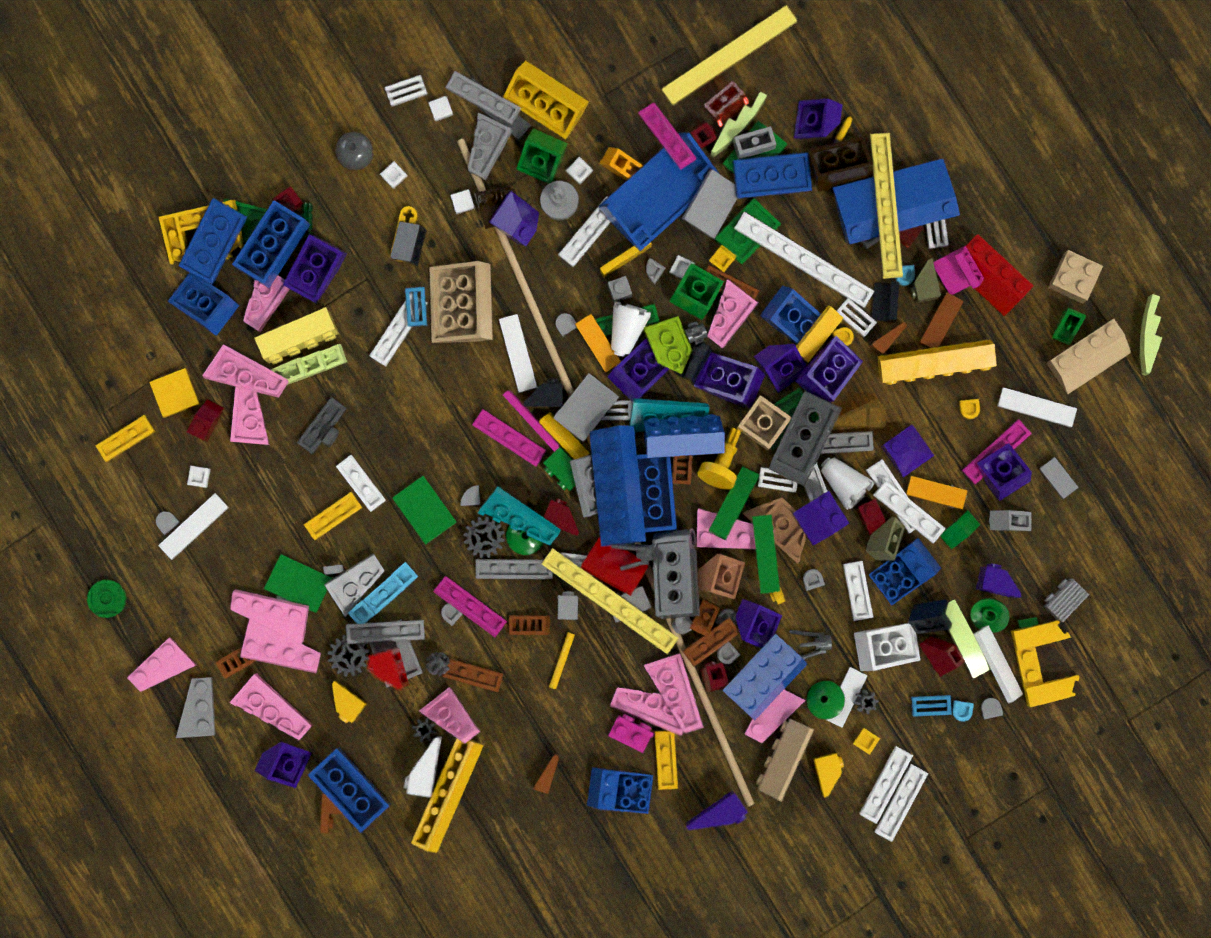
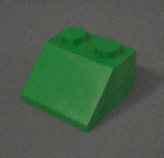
[517,128,568,184]
[669,263,724,320]

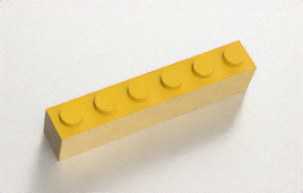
[877,340,996,385]
[411,739,484,853]

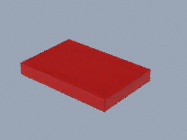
[581,537,650,596]

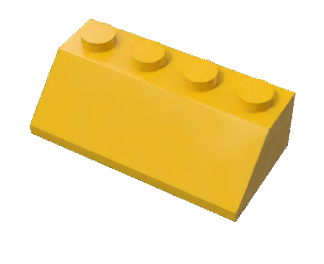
[503,61,589,139]

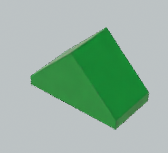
[1052,308,1086,345]
[940,510,980,549]

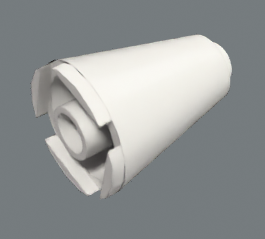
[611,302,651,357]
[821,457,874,510]

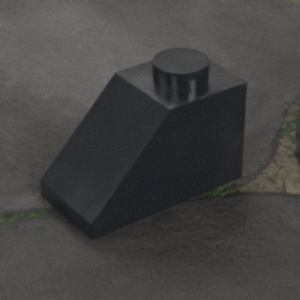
[524,378,563,407]

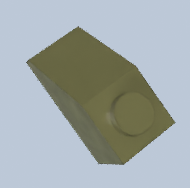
[910,259,941,303]
[866,517,905,560]

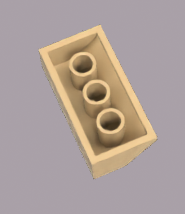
[1046,319,1131,395]
[756,718,813,801]

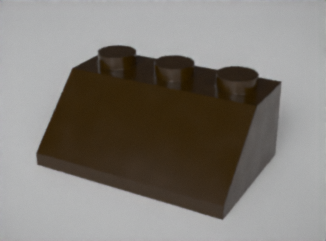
[808,136,873,192]

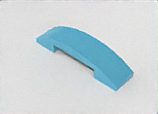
[348,562,418,624]

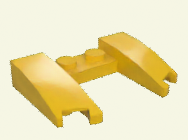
[159,200,244,264]
[1011,620,1079,707]

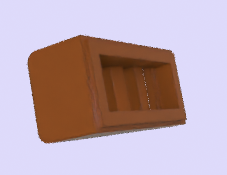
[870,322,907,356]
[672,455,693,485]
[509,615,550,635]
[215,647,256,679]
[534,754,559,793]

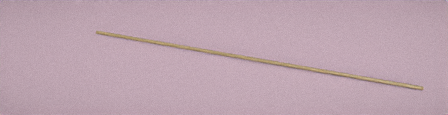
[457,139,755,807]

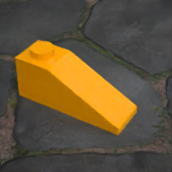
[600,147,643,181]

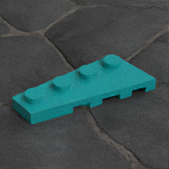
[629,399,710,434]
[478,486,561,545]

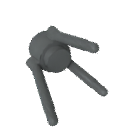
[611,543,654,570]
[789,630,832,659]

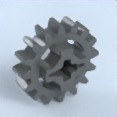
[463,517,505,558]
[328,635,370,677]

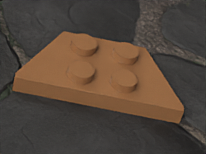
[743,497,806,564]

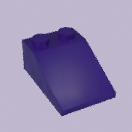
[283,234,347,303]
[796,336,863,402]
[608,338,669,402]
[694,353,765,409]
[685,790,748,830]

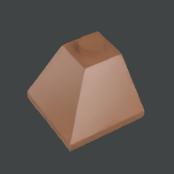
[698,554,745,599]

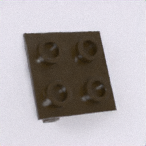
[474,186,516,229]

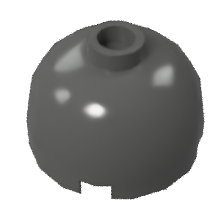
[335,132,373,170]

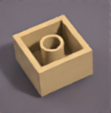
[1048,250,1103,304]
[737,395,792,451]

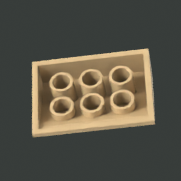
[430,261,493,343]

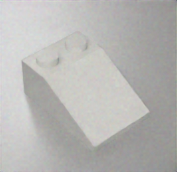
[854,623,920,671]
[404,736,442,797]

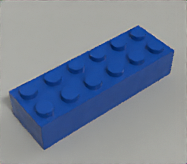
[589,426,646,546]

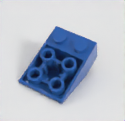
[869,538,941,605]
[587,767,653,814]

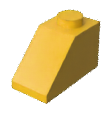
[332,681,368,723]
[813,753,844,797]

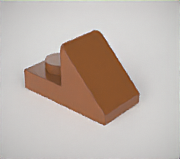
[690,600,720,637]
[320,793,343,833]

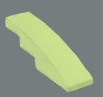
[711,92,767,157]
[1140,294,1162,376]
[271,344,347,385]
[946,599,990,678]

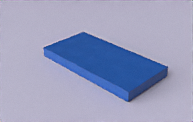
[733,153,812,199]
[178,198,248,284]

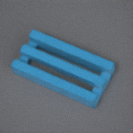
[405,287,427,327]
[911,695,952,716]

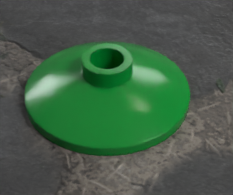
[506,525,543,555]
[971,598,1010,633]
[807,681,845,720]

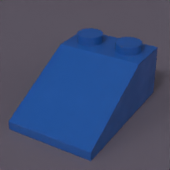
[168,273,239,336]
[760,285,821,345]

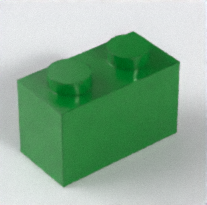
[543,447,576,491]

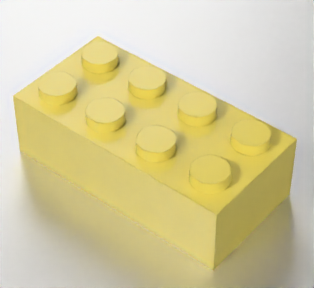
[255,307,339,365]

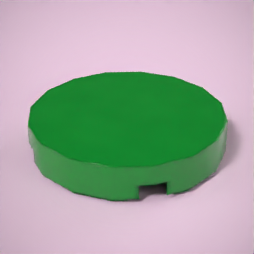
[87,580,127,618]

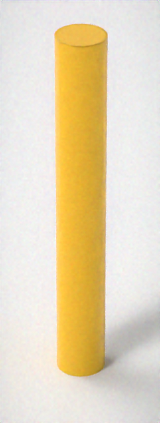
[549,632,575,689]

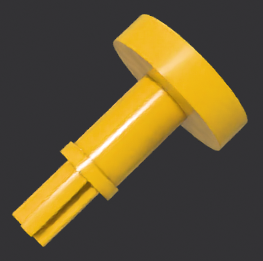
[697,428,741,490]

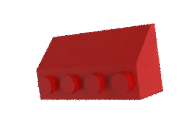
[966,234,1034,316]
[367,648,409,690]

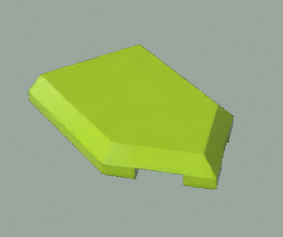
[644,316,693,374]

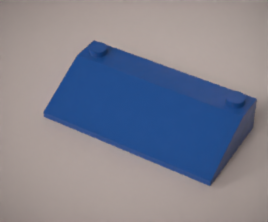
[598,133,719,251]
[833,159,960,244]

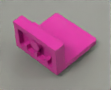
[933,246,984,295]
[608,714,654,753]

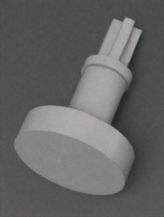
[540,181,578,220]

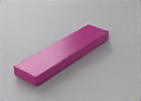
[638,102,696,170]
[503,390,561,452]
[472,409,546,467]
[962,419,1032,485]
[433,576,507,637]

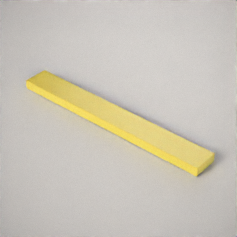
[662,5,797,106]
[870,133,903,279]
[542,548,679,654]

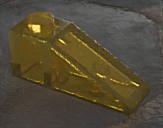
[834,400,886,429]

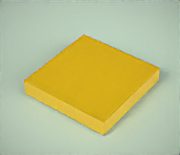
[150,368,200,418]

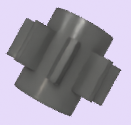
[685,321,708,346]
[426,651,450,676]
[853,689,879,714]
[412,718,436,742]

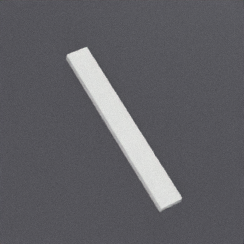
[734,212,874,308]

